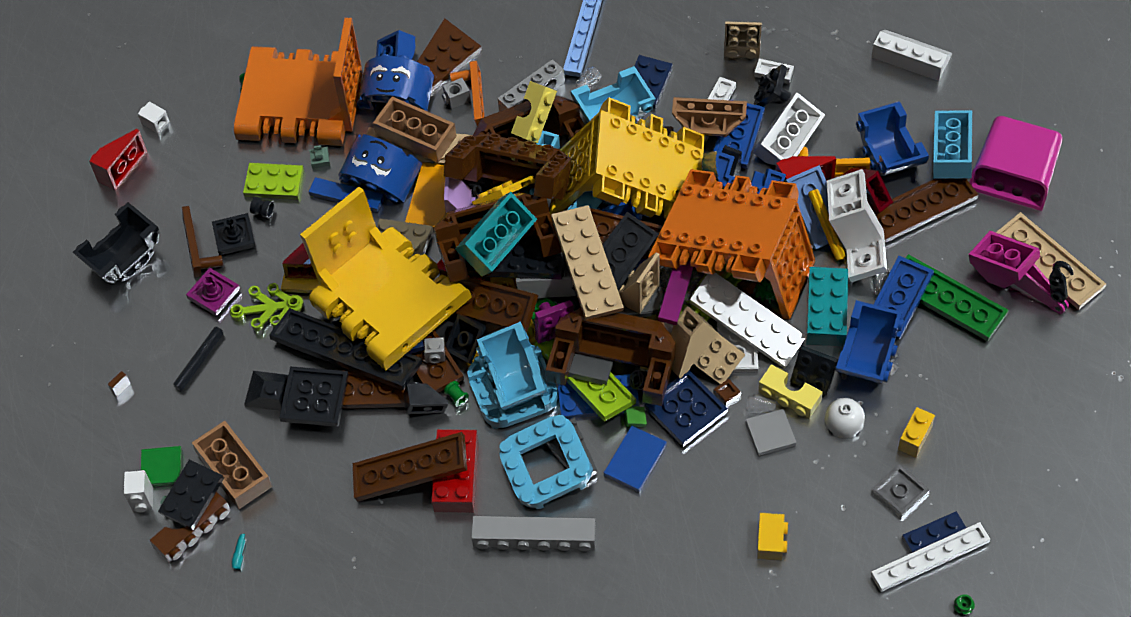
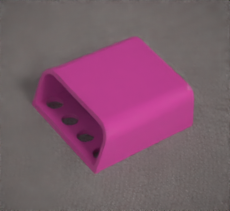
[969,116,1063,211]

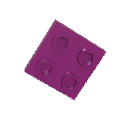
[186,268,240,316]
[535,300,574,344]

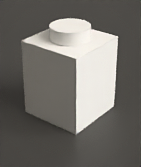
[138,102,169,133]

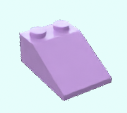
[444,177,476,213]

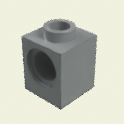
[442,78,471,109]

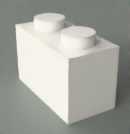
[124,470,153,512]

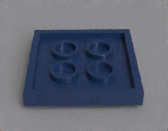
[644,370,728,447]

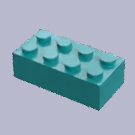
[455,192,537,276]
[806,267,848,347]

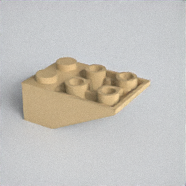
[724,21,762,59]
[671,306,719,378]

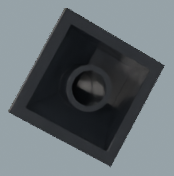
[445,314,486,364]
[244,371,288,411]

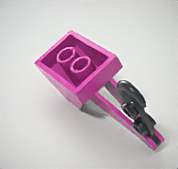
[969,231,1074,314]

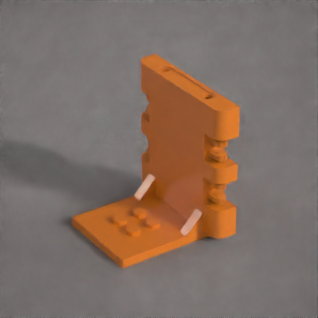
[234,18,363,146]
[648,169,816,320]

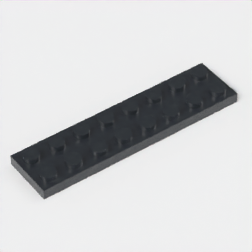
[269,308,422,391]

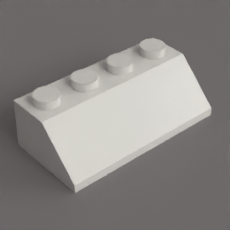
[872,30,952,81]
[753,93,825,165]

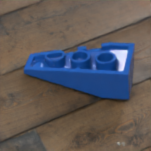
[376,30,416,60]

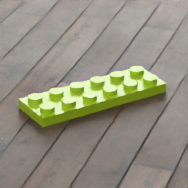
[535,338,636,422]

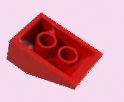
[89,129,147,190]
[775,156,836,182]

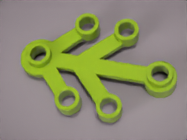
[230,283,304,331]

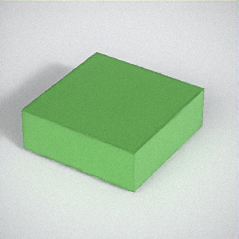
[624,406,647,427]

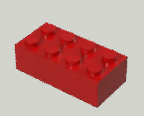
[432,429,478,513]

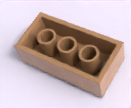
[373,97,457,163]
[192,421,272,509]

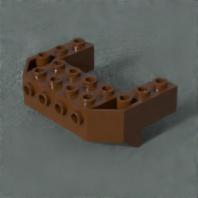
[473,95,585,188]
[444,134,571,200]
[434,192,562,283]
[546,308,676,406]

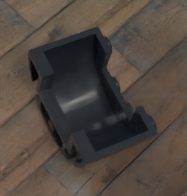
[73,202,160,283]

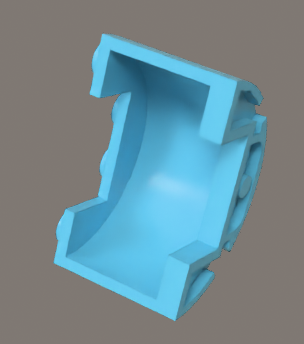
[571,66,656,123]
[476,322,548,410]

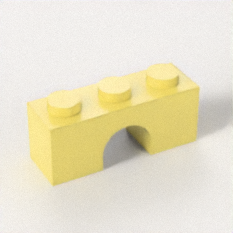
[511,81,557,143]
[758,364,823,419]

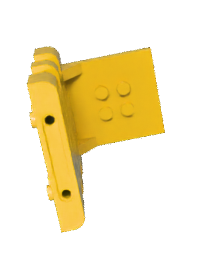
[550,97,704,219]
[300,187,472,371]

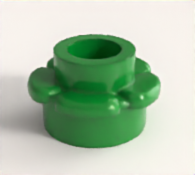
[954,594,975,615]

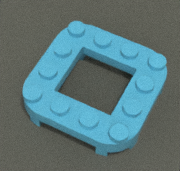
[467,345,558,429]
[499,415,593,509]

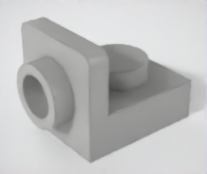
[424,337,445,364]

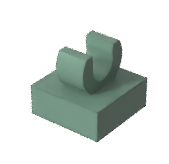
[309,145,330,169]

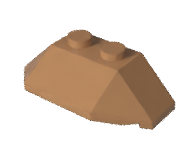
[672,97,747,137]

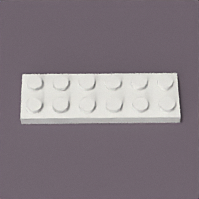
[688,273,807,368]

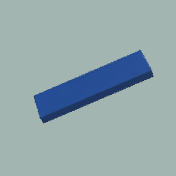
[309,177,384,212]

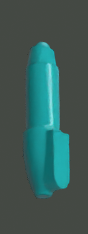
[232,533,246,570]

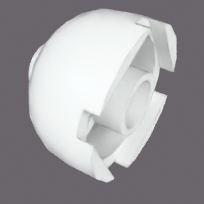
[825,398,865,439]

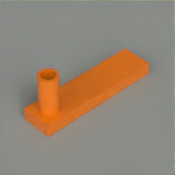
[450,61,485,126]

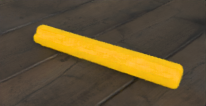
[808,189,846,261]

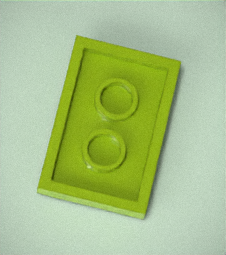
[243,163,304,200]

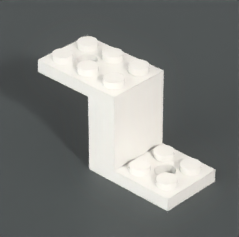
[827,169,887,282]

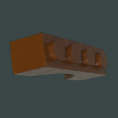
[150,492,231,564]

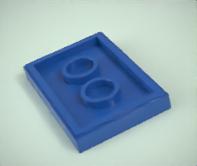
[604,426,667,492]

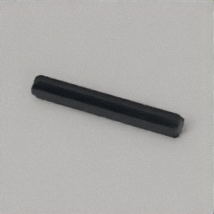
[173,327,223,391]

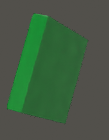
[141,446,182,487]

